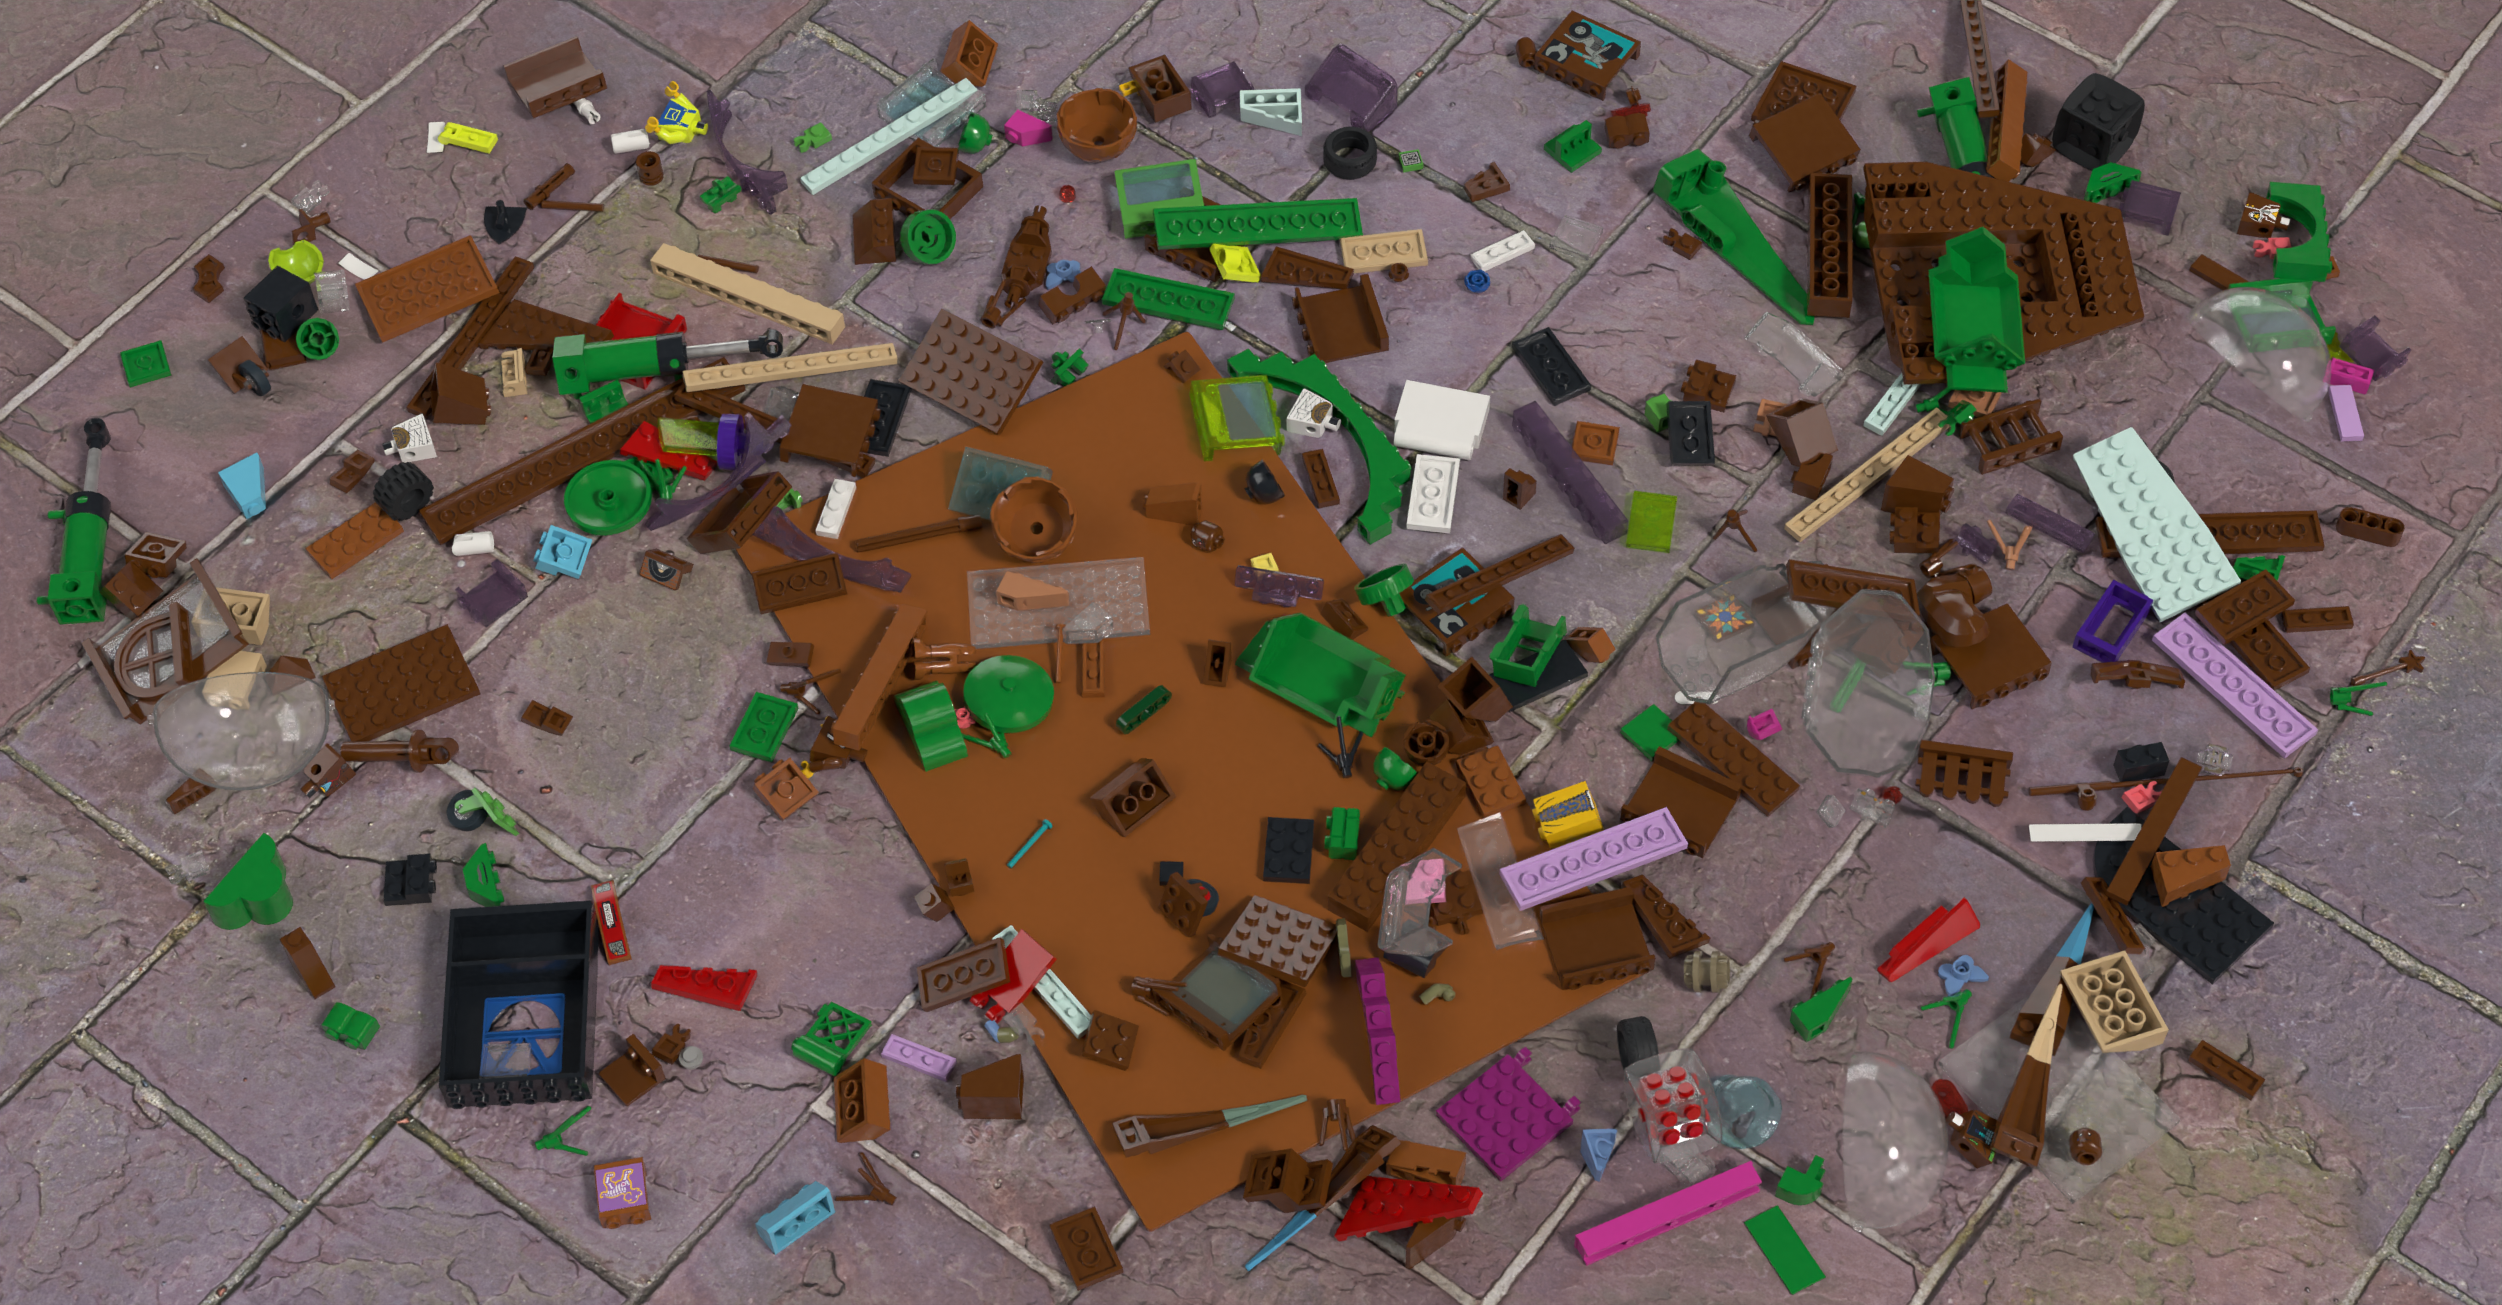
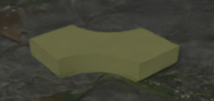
[1336,918,1352,977]

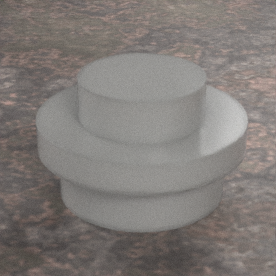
[679,1046,703,1070]

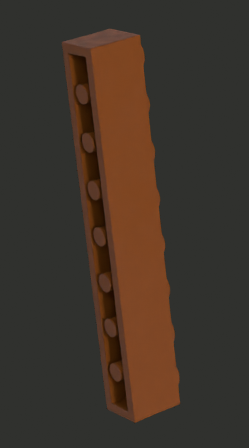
[1986,59,2028,182]
[831,604,928,751]

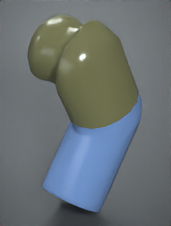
[984,1020,1019,1043]

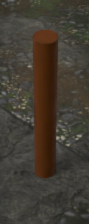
[541,200,604,212]
[698,254,759,274]

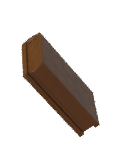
[259,329,307,370]

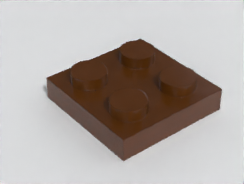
[913,147,959,185]
[1081,1010,1139,1071]

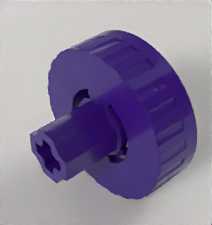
[717,414,762,471]

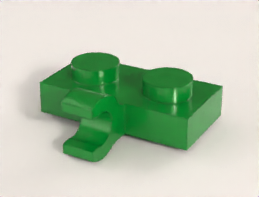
[1938,400,1977,436]

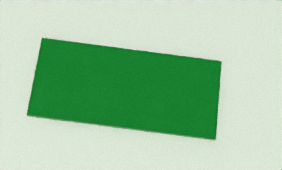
[1744,1205,1826,1295]

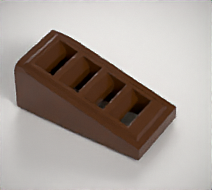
[166,770,216,815]

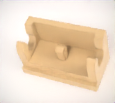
[501,348,527,397]

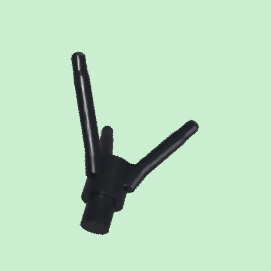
[1318,716,1364,778]

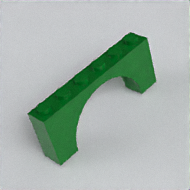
[2266,182,2332,282]

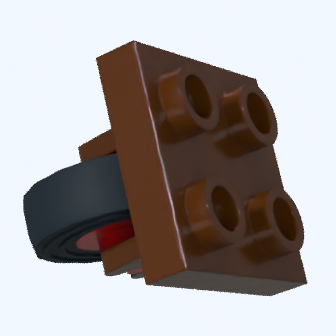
[1158,872,1219,938]

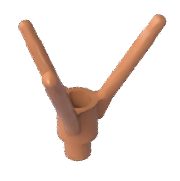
[1987,520,2032,570]

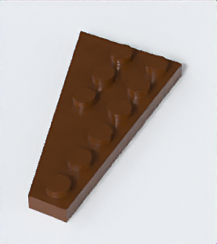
[478,299,614,350]

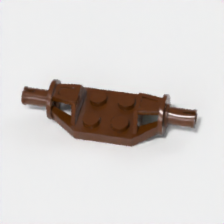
[1001,205,1052,309]

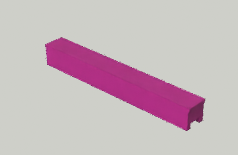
[1574,1161,1762,1266]

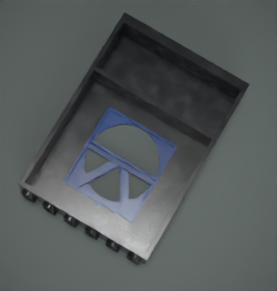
[439,900,599,1109]

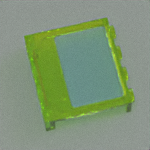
[1189,375,1285,461]

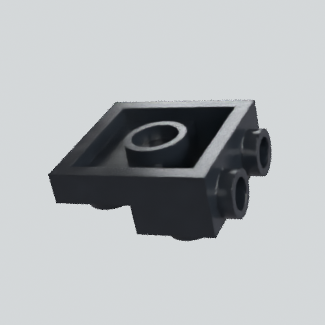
[383,853,437,906]

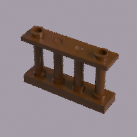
[1959,398,2063,475]

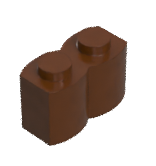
[1604,113,1650,149]

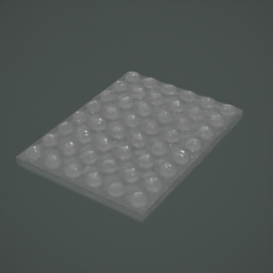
[1938,993,2181,1204]

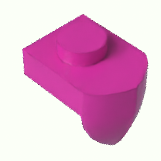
[1747,709,1783,740]

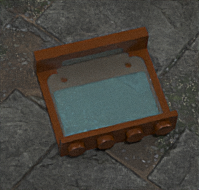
[1152,933,1282,1051]

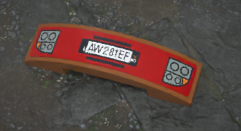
[591,880,632,965]

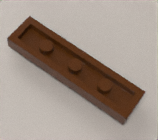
[2081,877,2145,955]

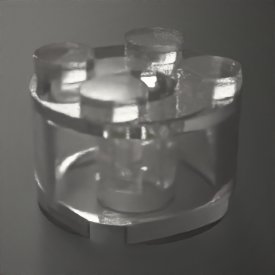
[314,269,350,314]

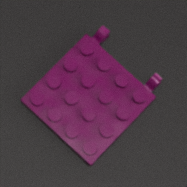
[1436,1047,1581,1182]

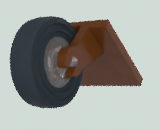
[208,336,271,396]

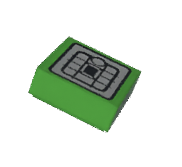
[1399,149,1423,173]

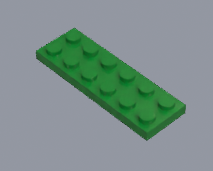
[1102,268,1235,330]

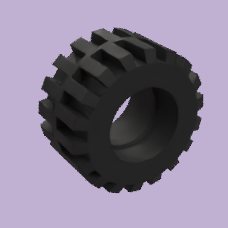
[373,462,434,521]

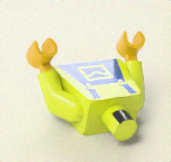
[645,81,708,144]

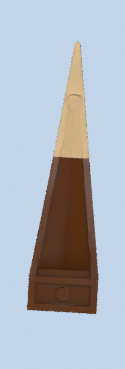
[1989,984,2062,1168]

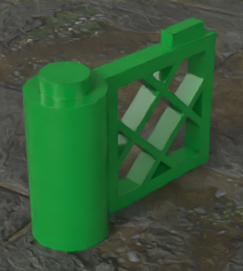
[791,1002,872,1076]

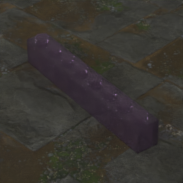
[1512,401,1629,544]

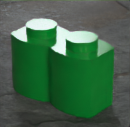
[321,1002,380,1050]

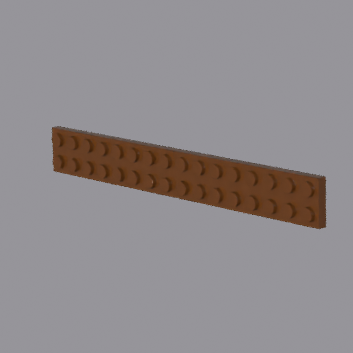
[419,357,746,545]

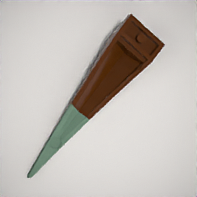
[1112,1095,1307,1158]

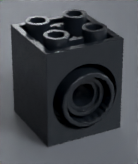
[243,265,319,342]

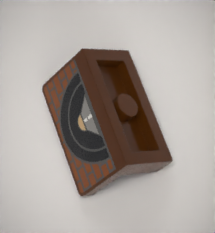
[639,548,694,590]

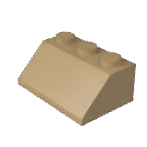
[191,588,270,645]

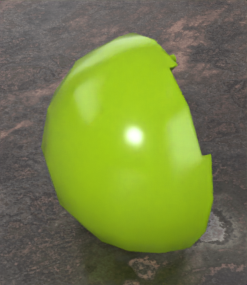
[268,240,324,284]

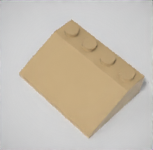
[2060,950,2169,1053]

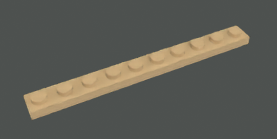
[683,343,897,392]
[1784,408,1950,542]

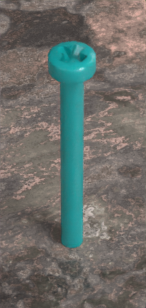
[1007,819,1053,868]

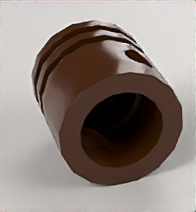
[636,151,664,186]

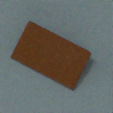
[1321,599,1369,640]

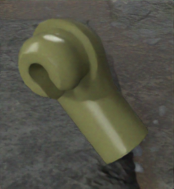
[1419,983,1456,1005]

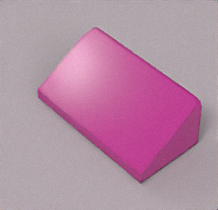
[2324,357,2374,394]

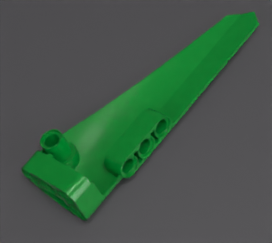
[1653,149,1815,325]

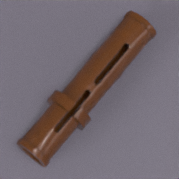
[523,163,575,210]

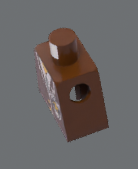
[2237,192,2290,239]

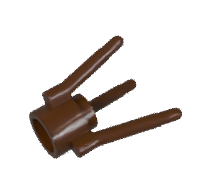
[980,280,1026,328]
[1919,539,1966,578]
[1131,976,1187,1016]
[1319,1099,1356,1151]

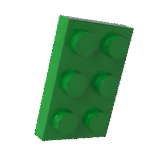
[729,692,799,762]

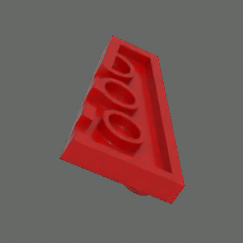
[620,421,717,481]

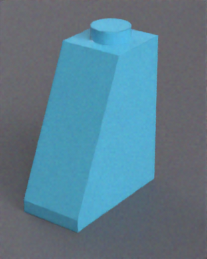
[218,452,266,519]

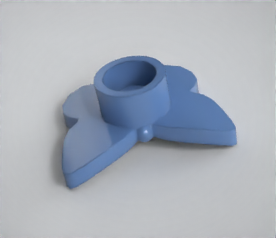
[1046,260,1081,290]
[1938,955,1989,996]

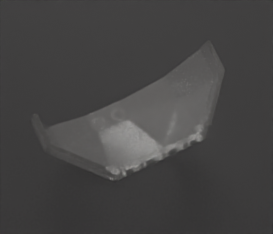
[1801,589,1935,778]

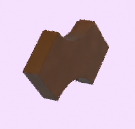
[193,254,225,303]

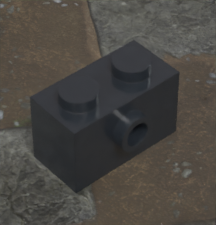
[2113,742,2170,782]

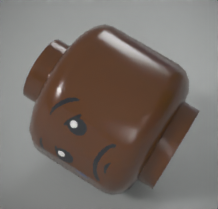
[2069,1128,2103,1165]

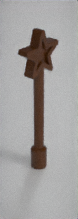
[2351,650,2425,686]

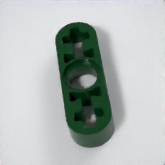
[1116,685,1172,734]

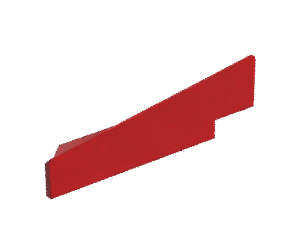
[1877,897,1980,982]

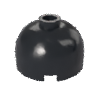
[1244,460,1285,504]

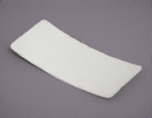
[427,122,445,153]
[339,253,378,280]

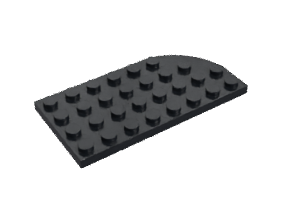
[2093,807,2274,985]

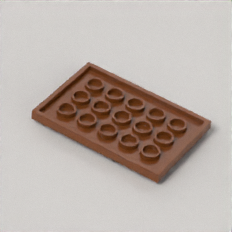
[355,235,500,343]

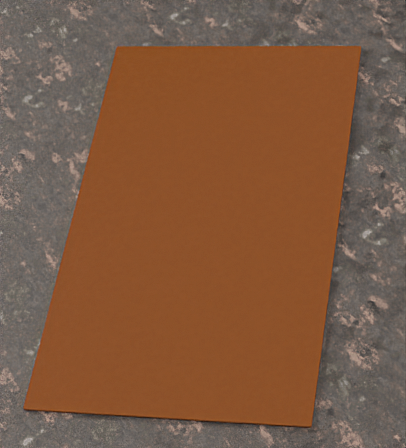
[735,332,1644,1232]

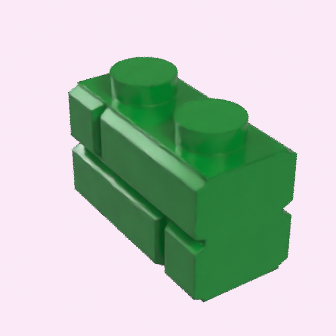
[1324,807,1360,860]

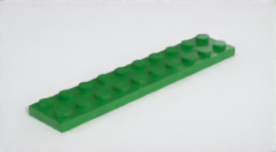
[1153,198,1363,250]

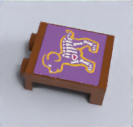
[594,1157,651,1229]

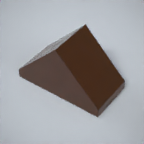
[1203,639,1232,687]

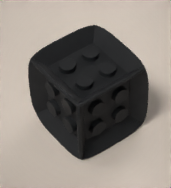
[2052,73,2145,171]

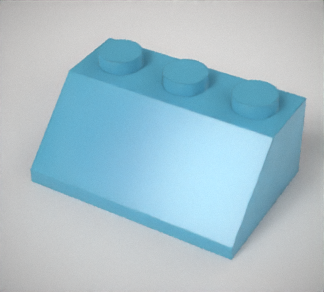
[755,1181,835,1255]

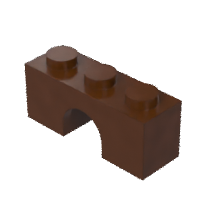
[1038,266,1106,325]

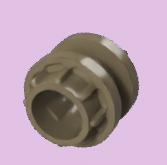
[1684,951,1730,993]

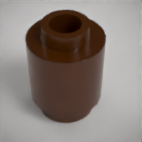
[1515,37,1537,68]

